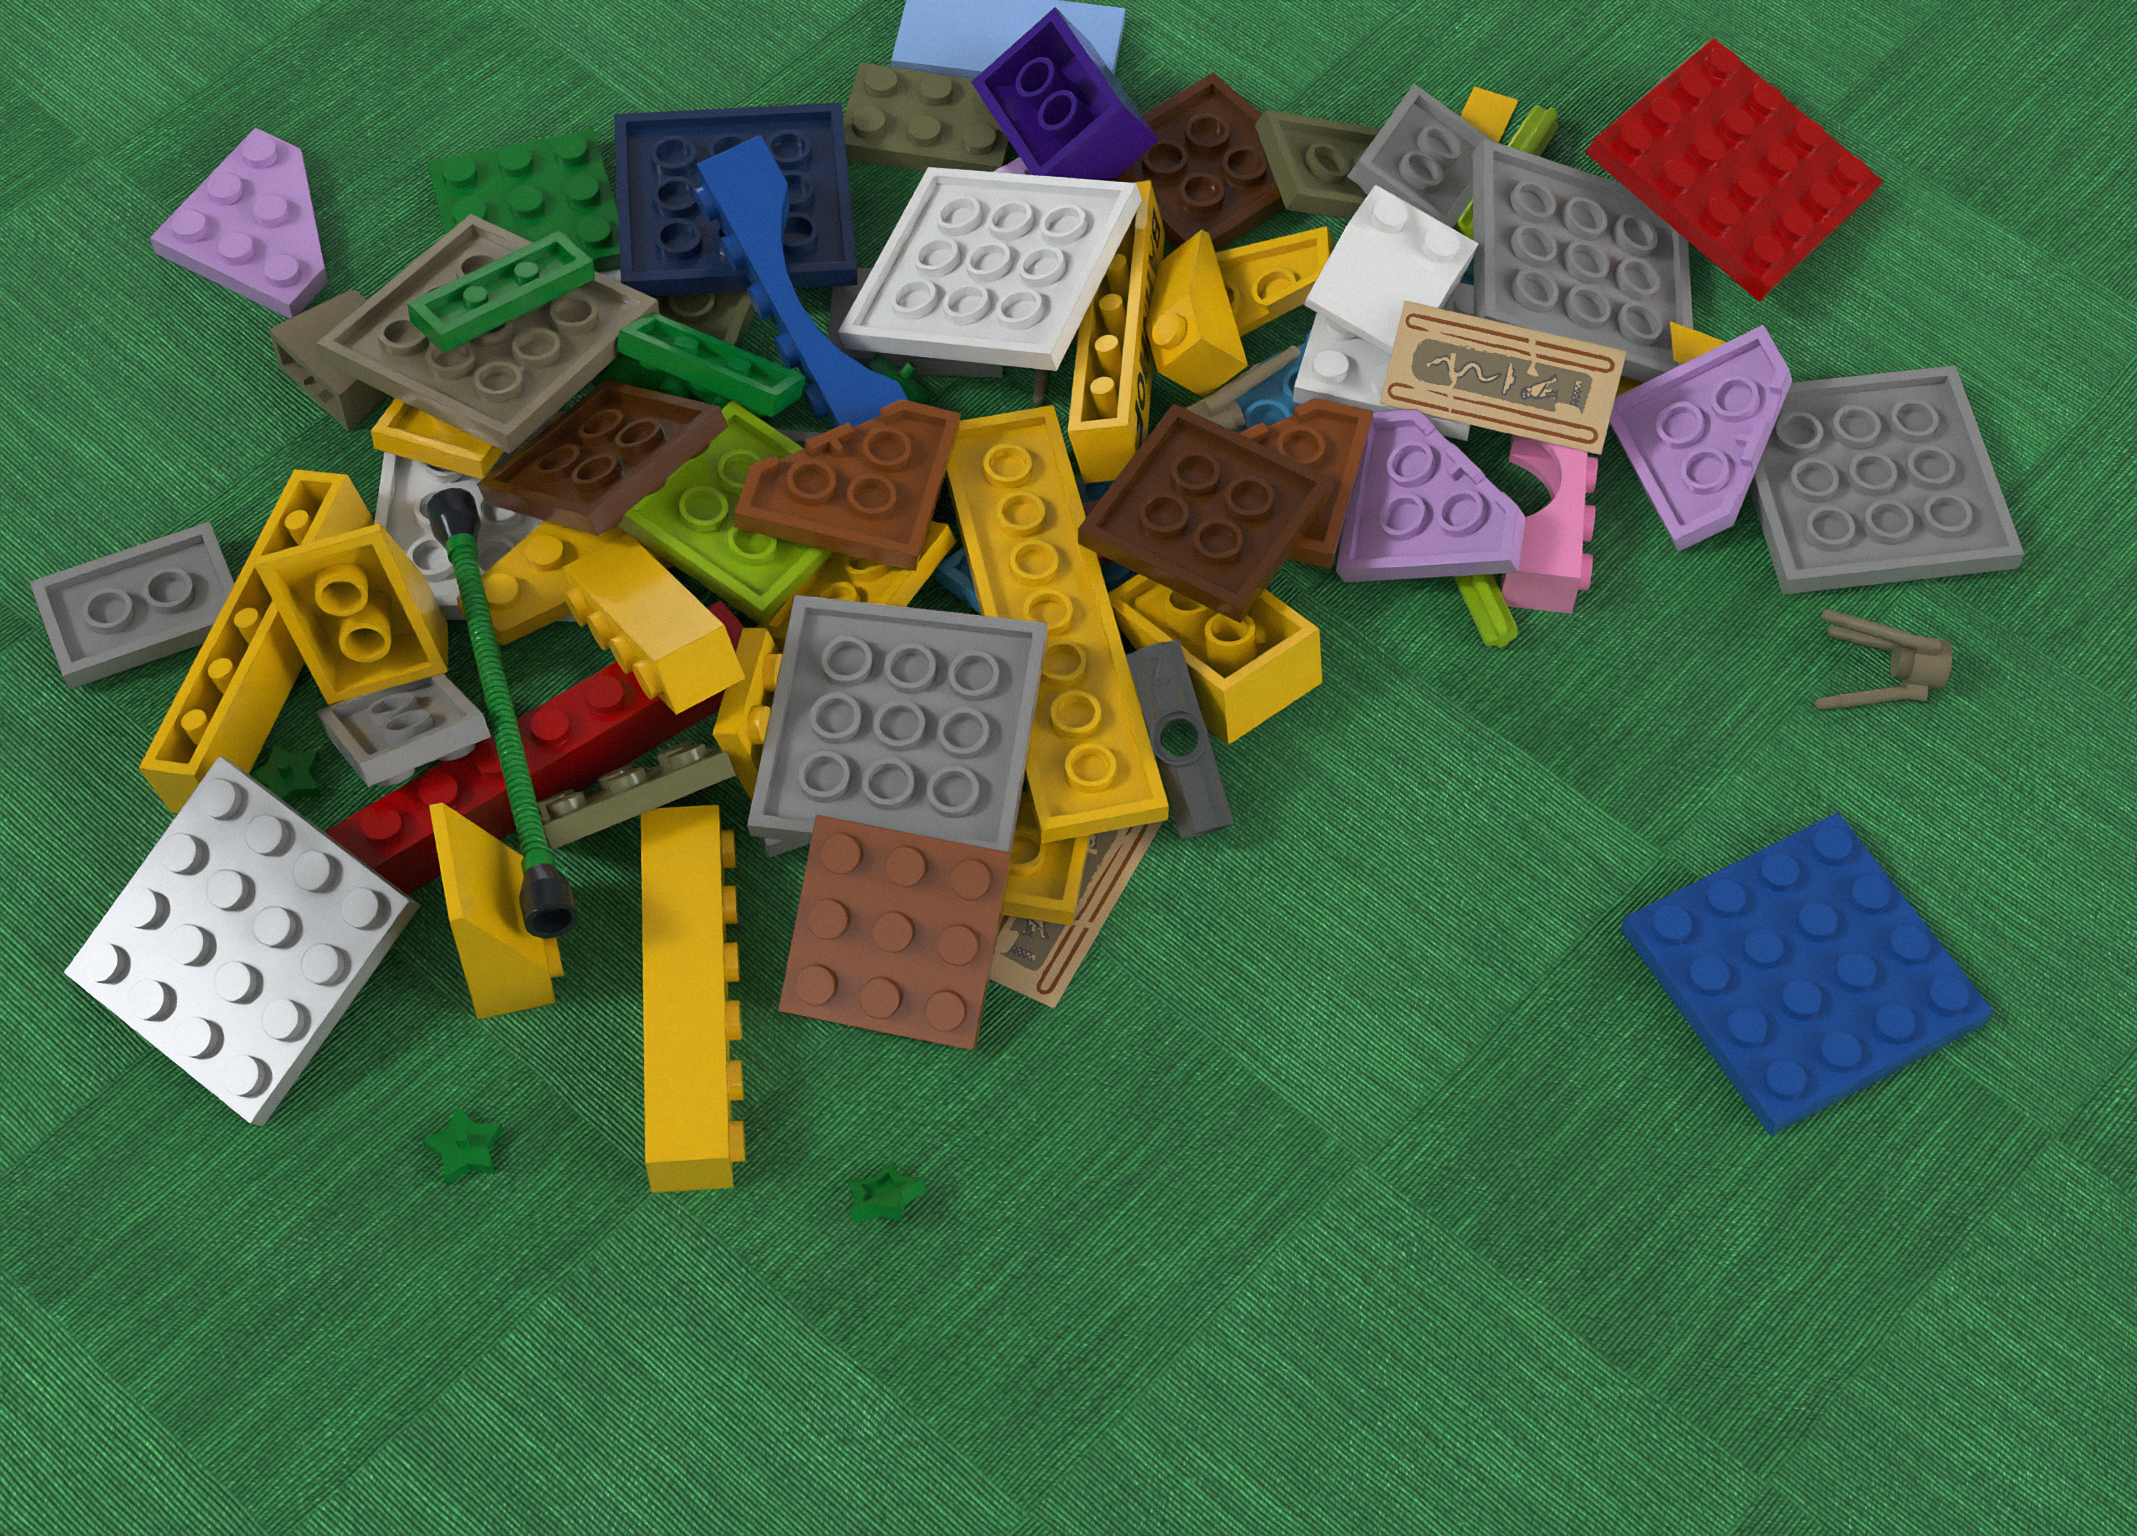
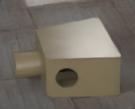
[269,291,389,431]

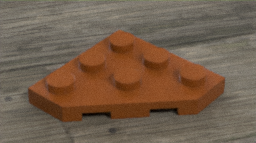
[1238,398,1373,569]
[734,399,961,571]

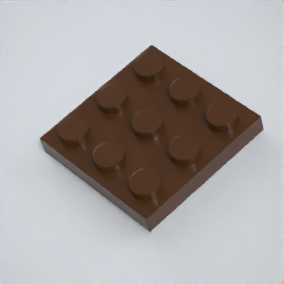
[1103,72,1285,253]
[477,380,728,536]
[1078,403,1334,623]

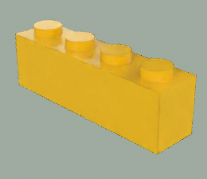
[563,533,745,715]

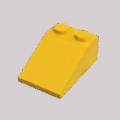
[254,523,448,705]
[1108,574,1323,745]
[429,803,564,1020]

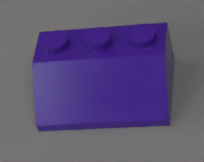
[971,7,1159,180]

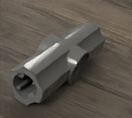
[1126,639,1235,841]

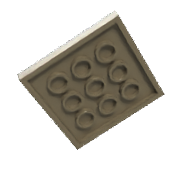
[316,214,659,454]

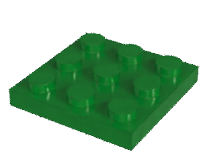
[427,128,620,273]

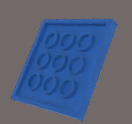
[1621,812,1993,1136]

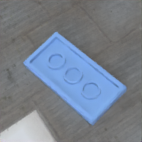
[891,0,1125,79]

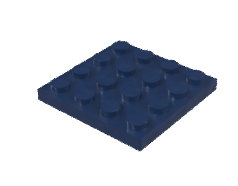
[614,103,858,297]

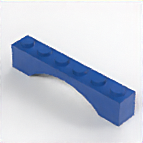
[693,134,909,429]

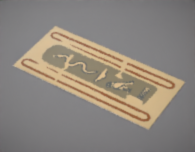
[1380,301,1627,455]
[990,821,1163,1009]

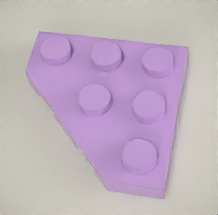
[150,128,328,319]
[1609,325,1792,552]
[1336,409,1526,582]

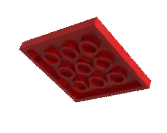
[1585,37,1884,302]

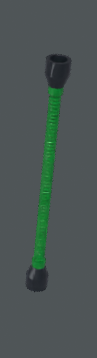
[427,488,579,938]

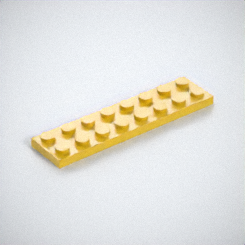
[945,405,1169,844]

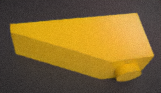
[1145,229,1248,398]

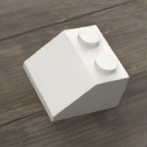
[1304,185,1478,355]

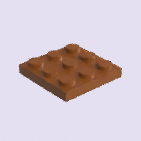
[778,815,1014,1050]

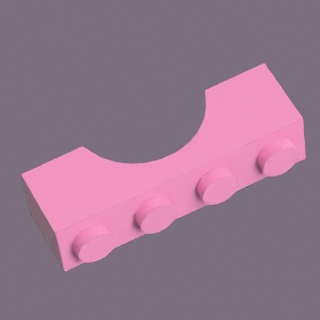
[1500,434,1598,614]

